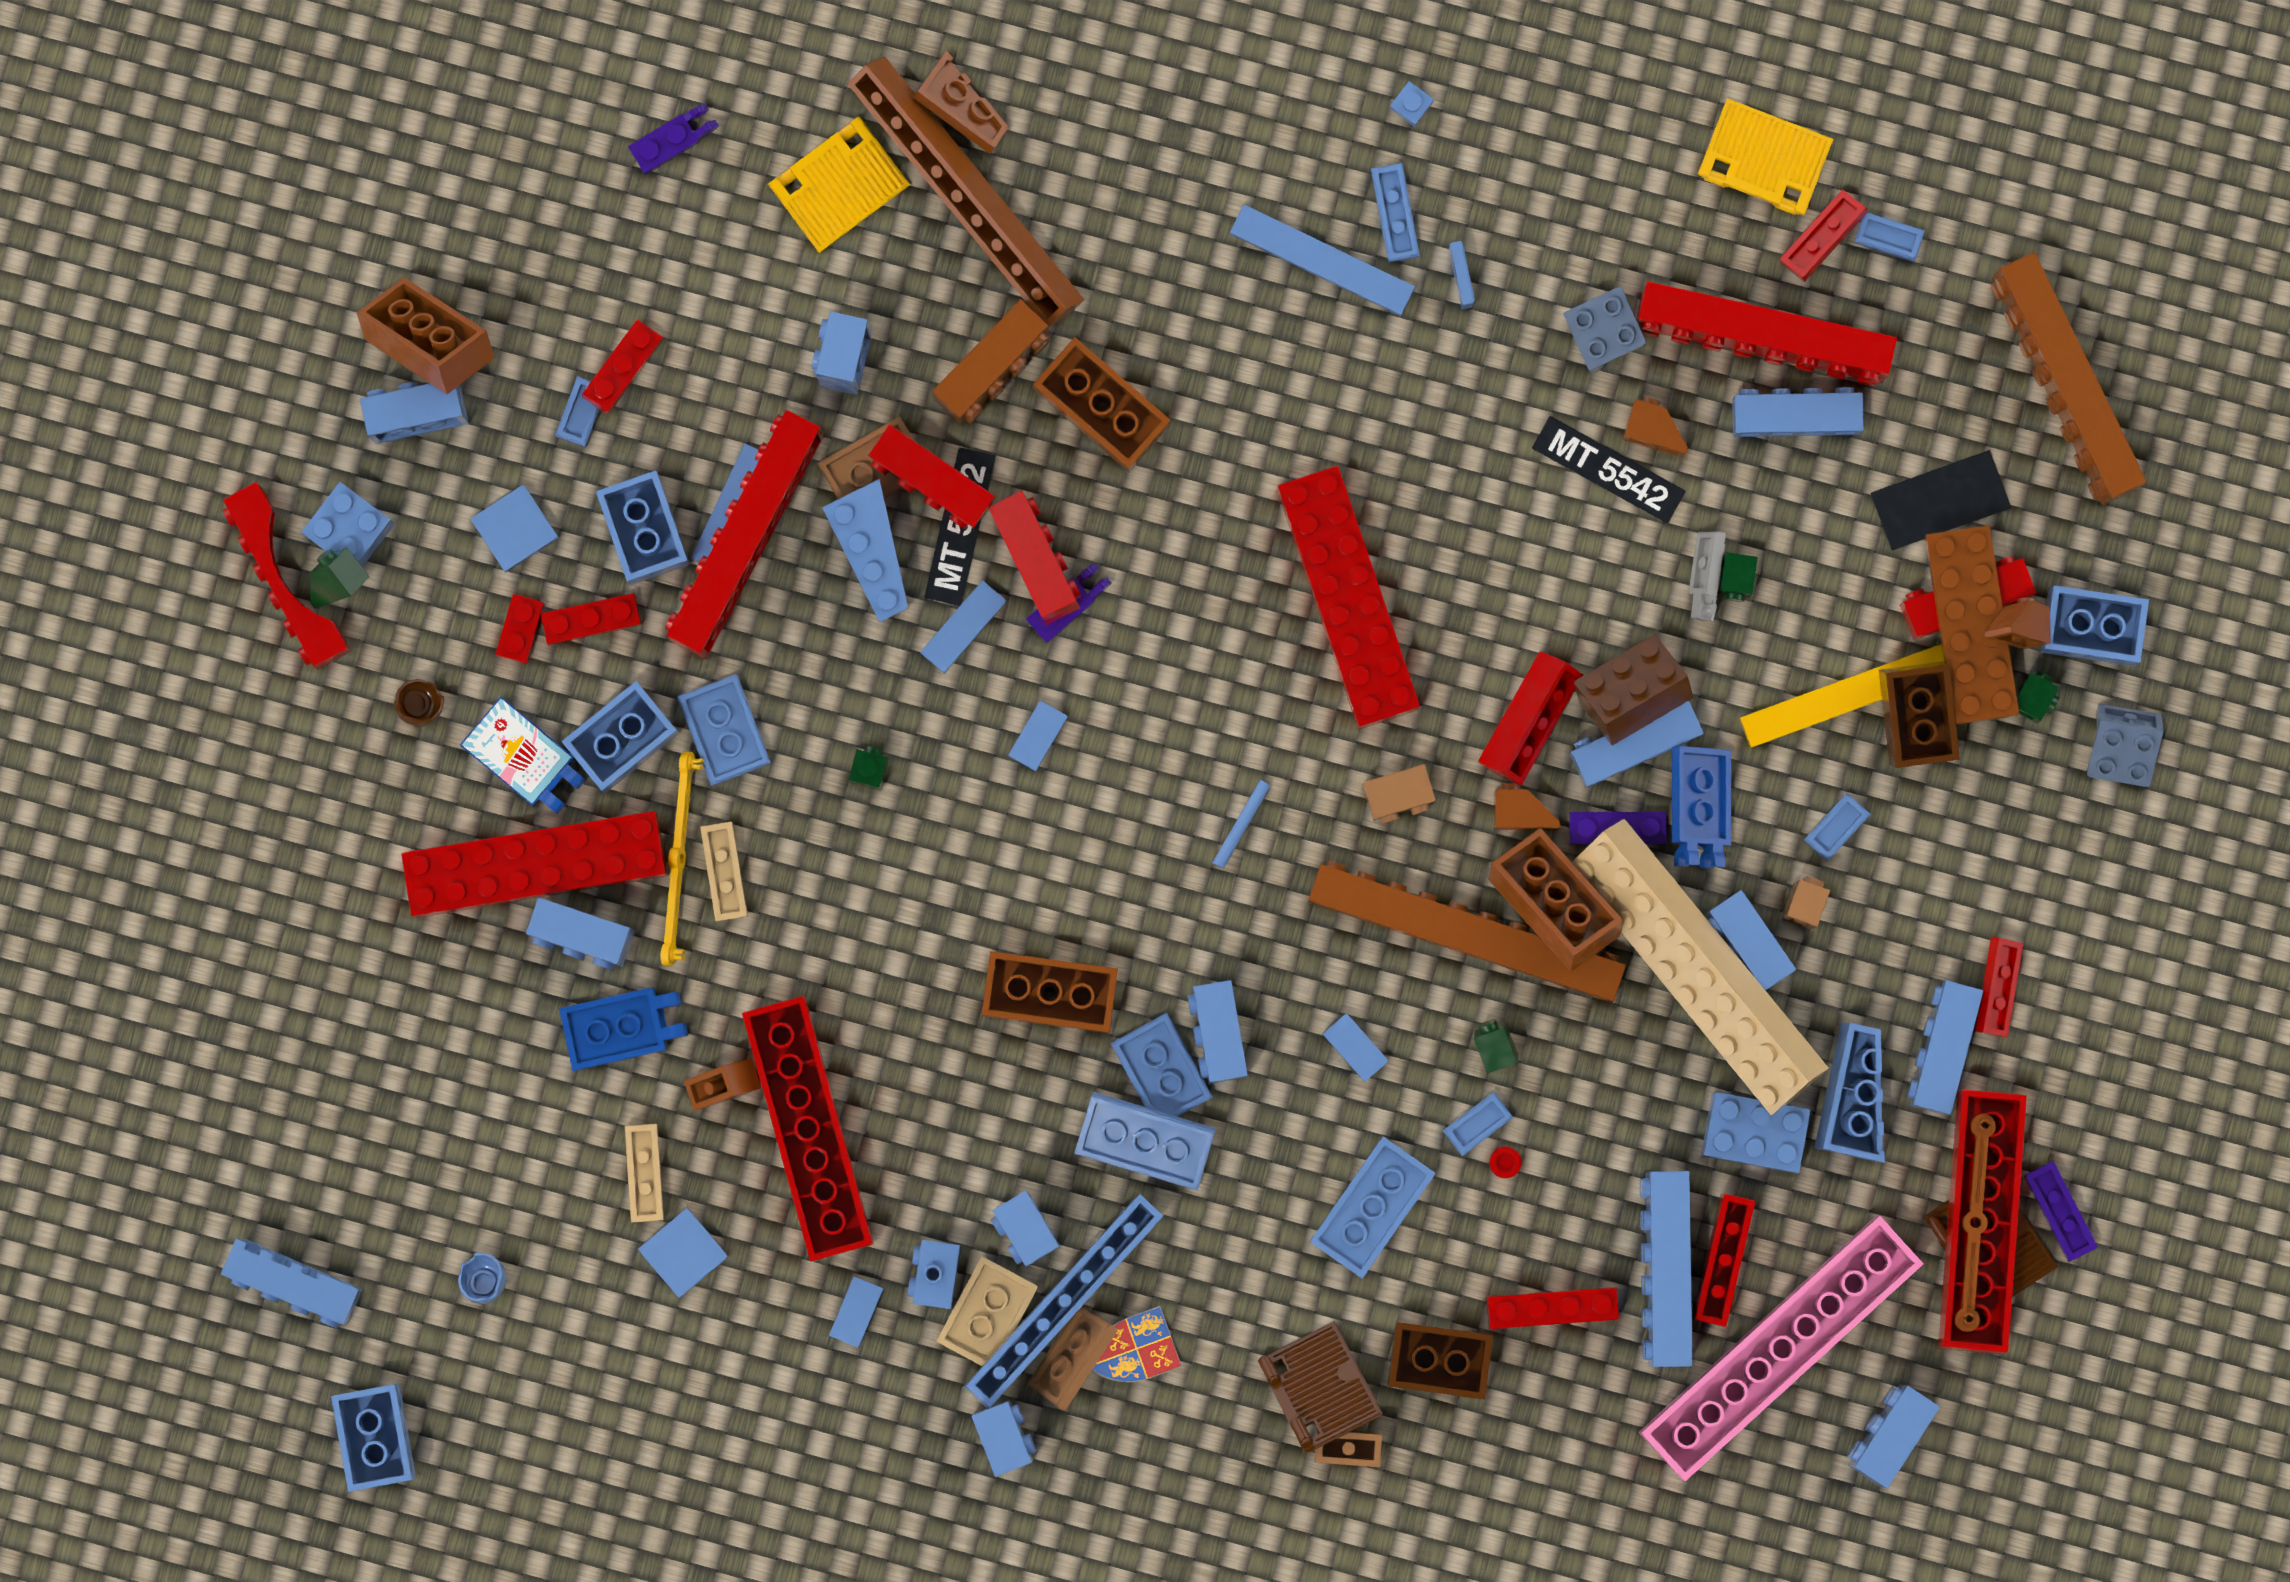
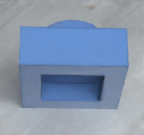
[1390,81,1434,127]

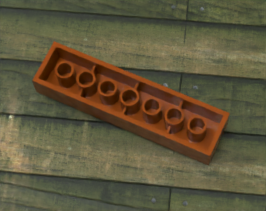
[1991,252,2147,506]

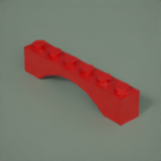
[222,481,351,670]

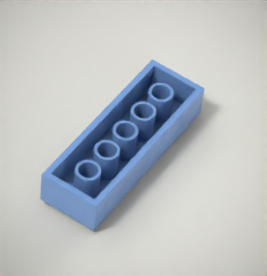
[1640,1171,1692,1367]

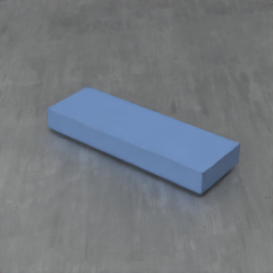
[1371,163,1420,263]
[920,580,1007,674]

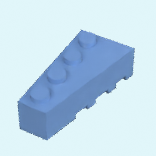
[822,479,908,622]
[1814,1023,1885,1163]
[220,1239,363,1328]

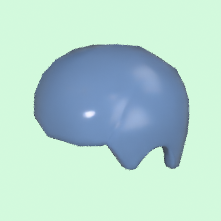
[458,1252,507,1304]

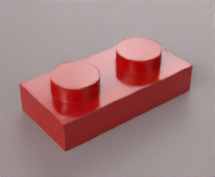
[495,594,545,664]

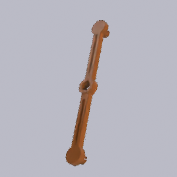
[1954,1114,1996,1332]

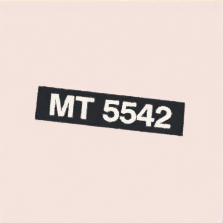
[1532,416,1686,523]
[924,447,996,606]

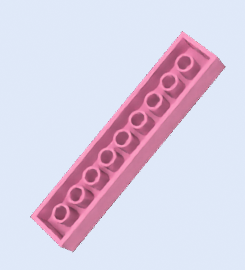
[1639,1216,1923,1481]

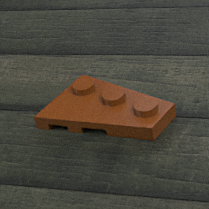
[913,50,1009,154]

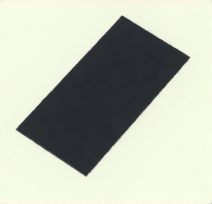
[1870,450,2011,551]

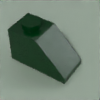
[310,547,369,609]

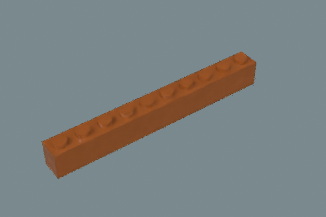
[847,57,1084,327]
[1308,861,1626,1003]

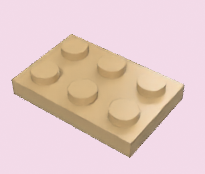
[936,1256,1039,1366]

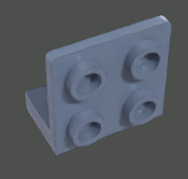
[1563,287,1647,373]
[2087,704,2164,787]

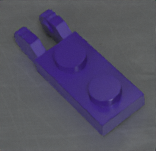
[628,103,719,175]
[1026,563,1112,644]

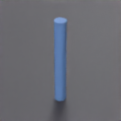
[1212,780,1271,869]

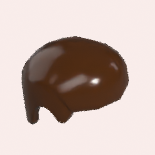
[394,679,444,727]

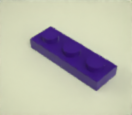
[1569,812,1666,845]
[2024,1161,2098,1262]

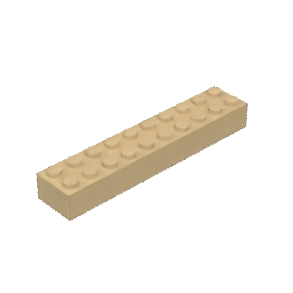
[1572,819,1829,1115]

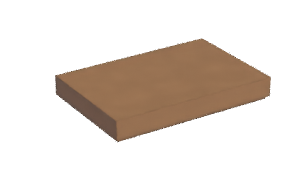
[817,416,914,499]
[1027,1306,1118,1411]

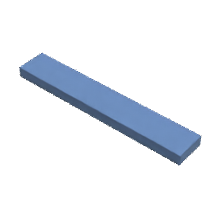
[1230,204,1415,316]

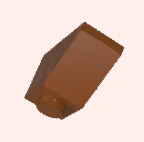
[1622,397,1688,458]
[1985,598,2051,649]
[1494,783,1560,830]
[684,1058,761,1111]

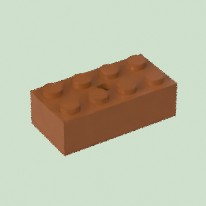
[357,277,494,394]
[932,299,1049,426]
[1033,337,1171,473]
[1488,828,1623,972]
[982,951,1118,1034]

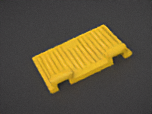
[1698,98,1833,215]
[768,116,910,253]

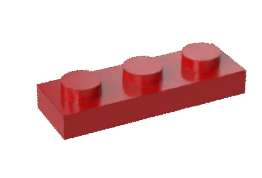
[1779,189,1868,282]
[582,319,663,415]
[540,593,641,646]
[1975,937,2023,1038]

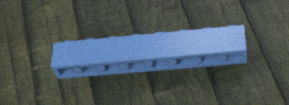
[964,1194,1163,1409]

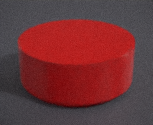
[1489,1146,1522,1179]

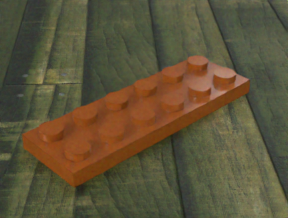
[1925,525,2019,725]

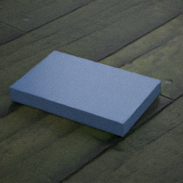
[677,674,771,786]
[1111,1013,1213,1117]

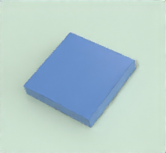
[470,484,559,573]
[638,1208,729,1298]

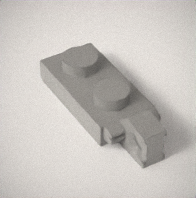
[1689,531,1726,621]

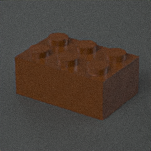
[1573,634,1694,746]
[1879,661,1960,768]
[1387,1322,1493,1400]

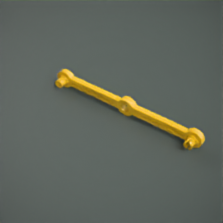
[660,751,704,966]

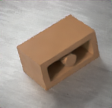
[1362,764,1436,824]
[1781,876,1830,930]
[1314,1429,1382,1467]

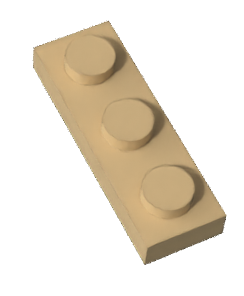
[700,822,748,922]
[625,1124,664,1223]

